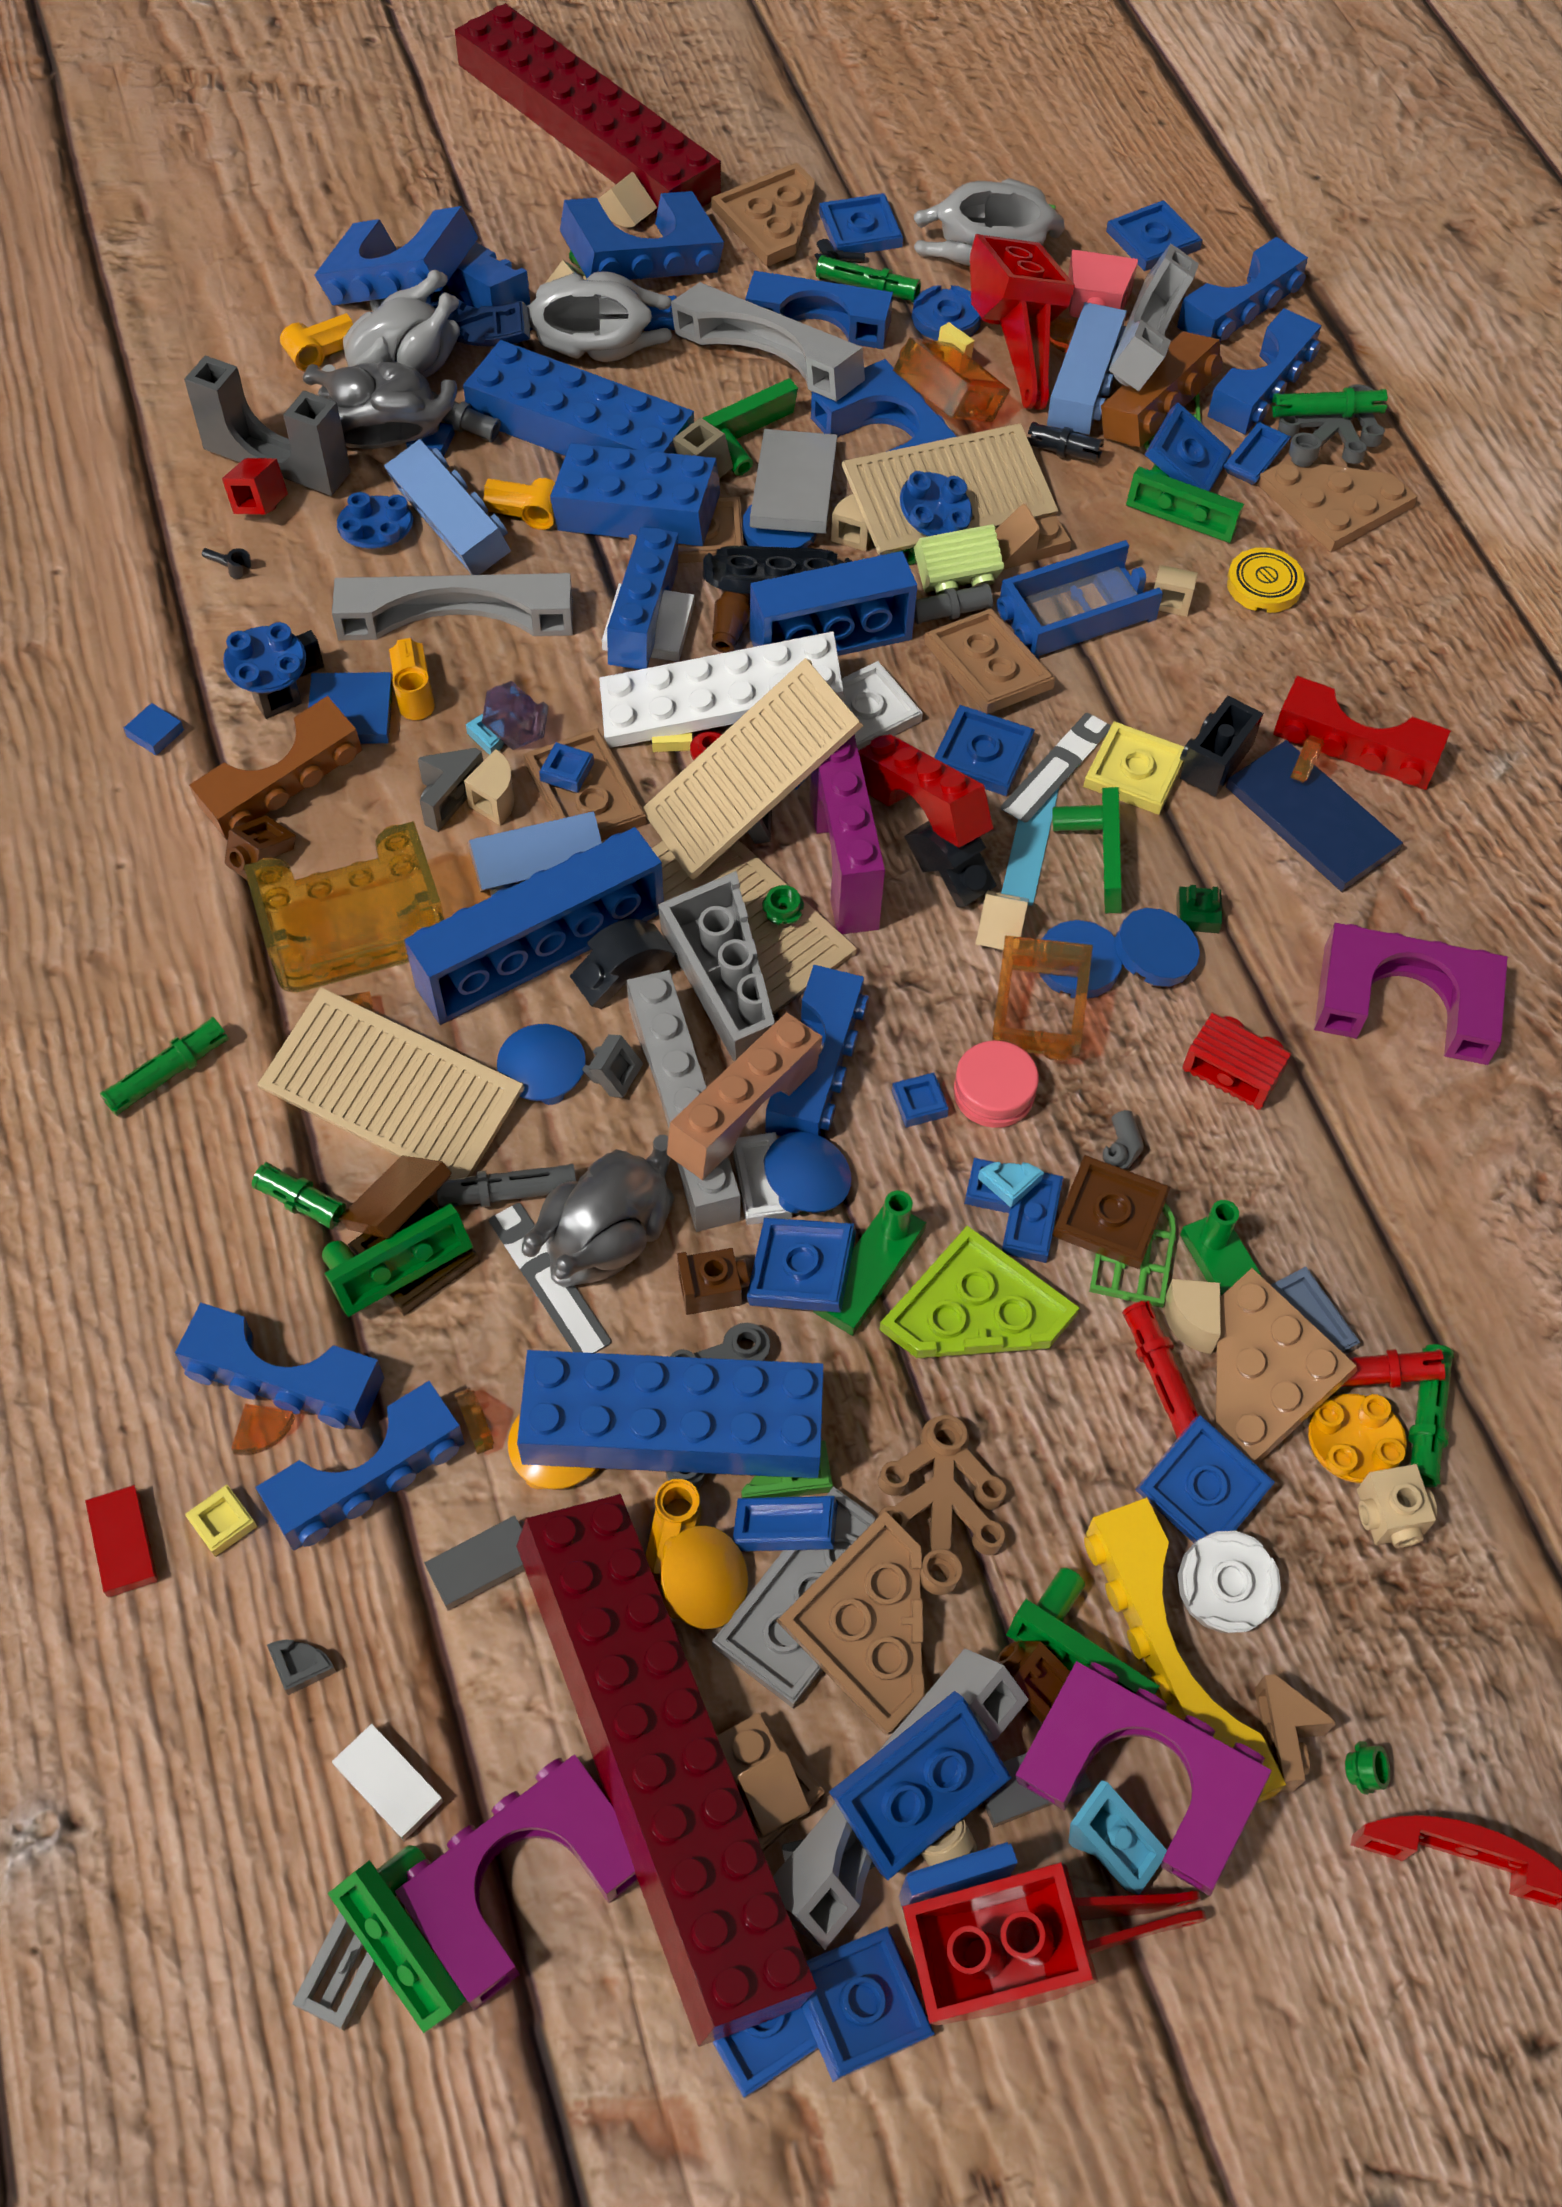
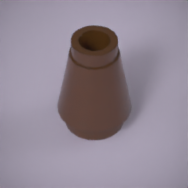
[711,591,750,653]

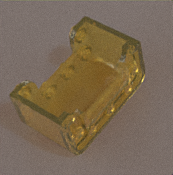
[243,821,444,992]

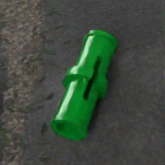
[252,1162,346,1230]

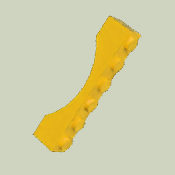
[1084,1497,1286,1803]

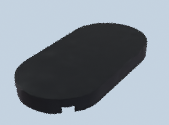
[702,546,852,594]

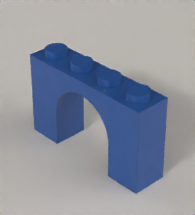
[560,191,724,280]
[314,206,479,305]
[811,359,957,452]

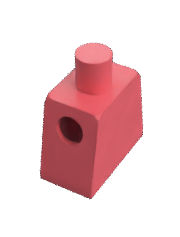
[1068,249,1138,318]

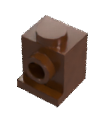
[677,1248,749,1315]

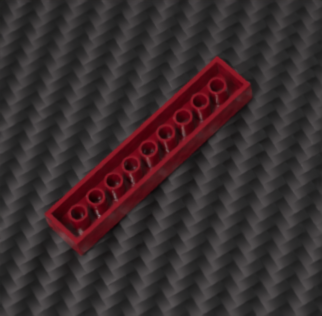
[454,3,721,215]
[516,1494,817,2047]

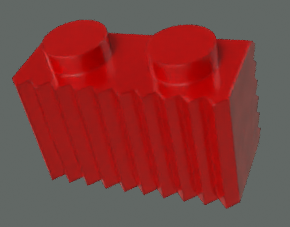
[1182,1012,1292,1110]

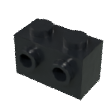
[1180,695,1264,797]

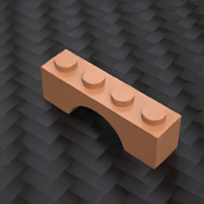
[667,1012,822,1180]

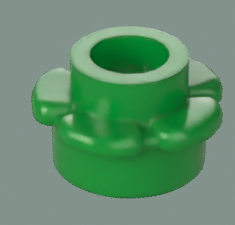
[762,885,804,925]
[1345,1741,1390,1795]

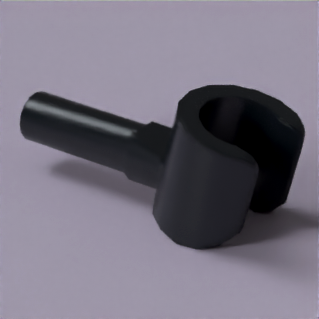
[814,239,865,262]
[202,548,251,579]

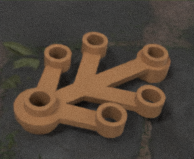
[877,1415,1006,1595]

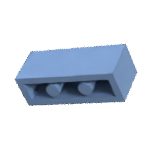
[468,811,602,896]

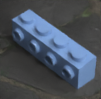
[1047,302,1127,435]
[384,439,511,575]

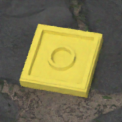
[1083,721,1184,815]

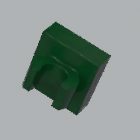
[1176,885,1222,934]

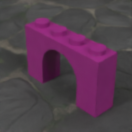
[810,734,885,934]
[1314,923,1508,1065]
[1016,1661,1272,1896]
[395,1754,638,2011]

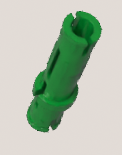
[816,255,921,303]
[1272,387,1388,418]
[99,1017,229,1117]
[1408,1344,1454,1488]

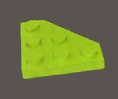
[879,1225,1079,1358]

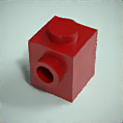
[222,458,288,515]

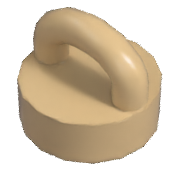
[922,1819,977,1866]

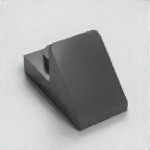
[418,748,483,832]

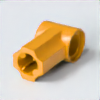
[280,313,353,372]
[483,478,555,530]
[389,638,435,720]
[645,1479,701,1585]

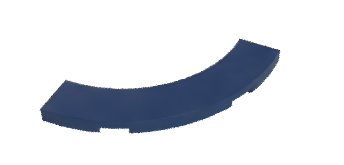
[426,289,531,346]

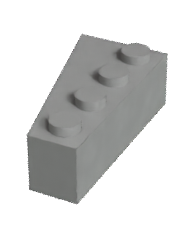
[658,871,775,1061]

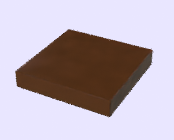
[338,1155,452,1238]
[1052,1155,1171,1269]

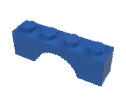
[1177,237,1308,341]
[745,271,893,349]
[1207,308,1322,434]
[607,527,678,670]
[765,965,869,1136]
[175,1302,385,1429]
[255,1381,465,1551]

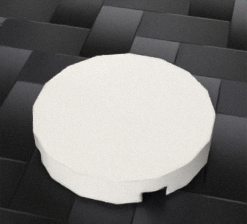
[1178,1531,1281,1633]

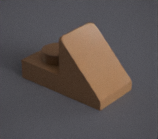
[995,504,1071,570]
[1254,1674,1336,1793]
[717,1713,810,1838]

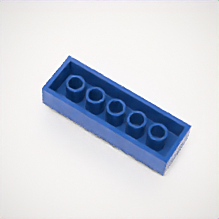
[463,340,694,456]
[404,827,664,1025]
[517,1350,823,1478]

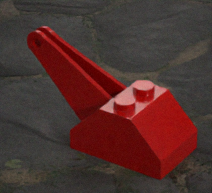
[970,234,1075,410]
[902,1862,1207,2025]

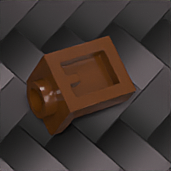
[225,815,296,884]
[995,1641,1070,1723]

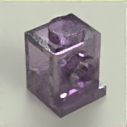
[482,681,549,750]

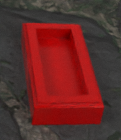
[85,1485,158,1598]

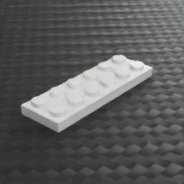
[599,632,846,748]

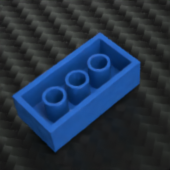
[550,443,720,546]
[750,551,917,656]

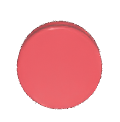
[954,1040,1039,1128]

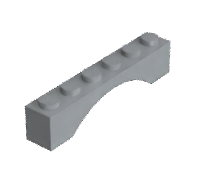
[1109,243,1199,391]
[671,282,865,401]
[332,573,573,640]
[627,970,740,1232]
[773,1648,1029,1950]

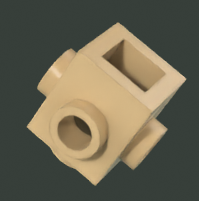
[1357,1464,1437,1548]

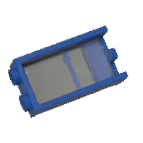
[997,540,1163,660]

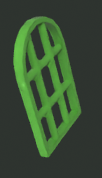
[1089,1203,1176,1308]

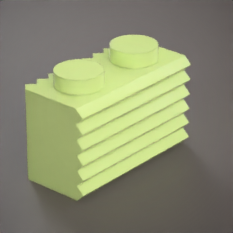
[914,524,1004,595]

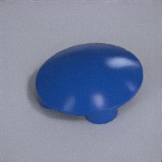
[900,471,972,536]
[337,492,413,549]
[223,622,306,693]
[497,1024,586,1105]
[763,1132,851,1213]

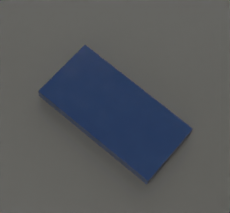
[1226,740,1403,892]

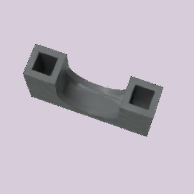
[184,355,351,496]

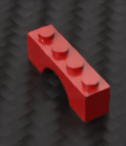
[1273,676,1451,790]
[858,734,993,848]

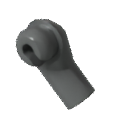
[1102,1110,1144,1170]

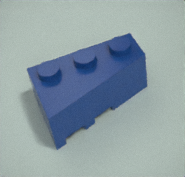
[443,242,533,331]

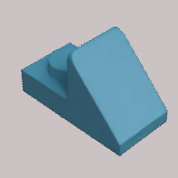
[1069,1780,1167,1895]

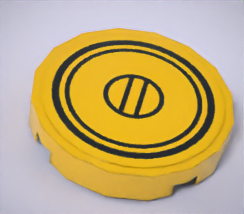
[1227,548,1305,613]

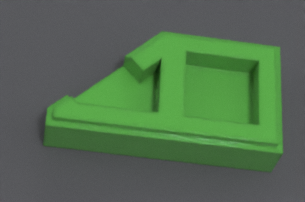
[741,1440,833,1498]

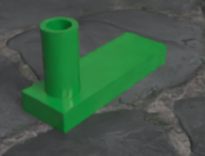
[702,378,798,476]
[1126,464,1244,543]
[1052,787,1122,914]
[813,1190,927,1336]
[1180,1200,1263,1297]
[322,1204,473,1317]
[1006,1568,1160,1695]
[327,1845,466,2033]

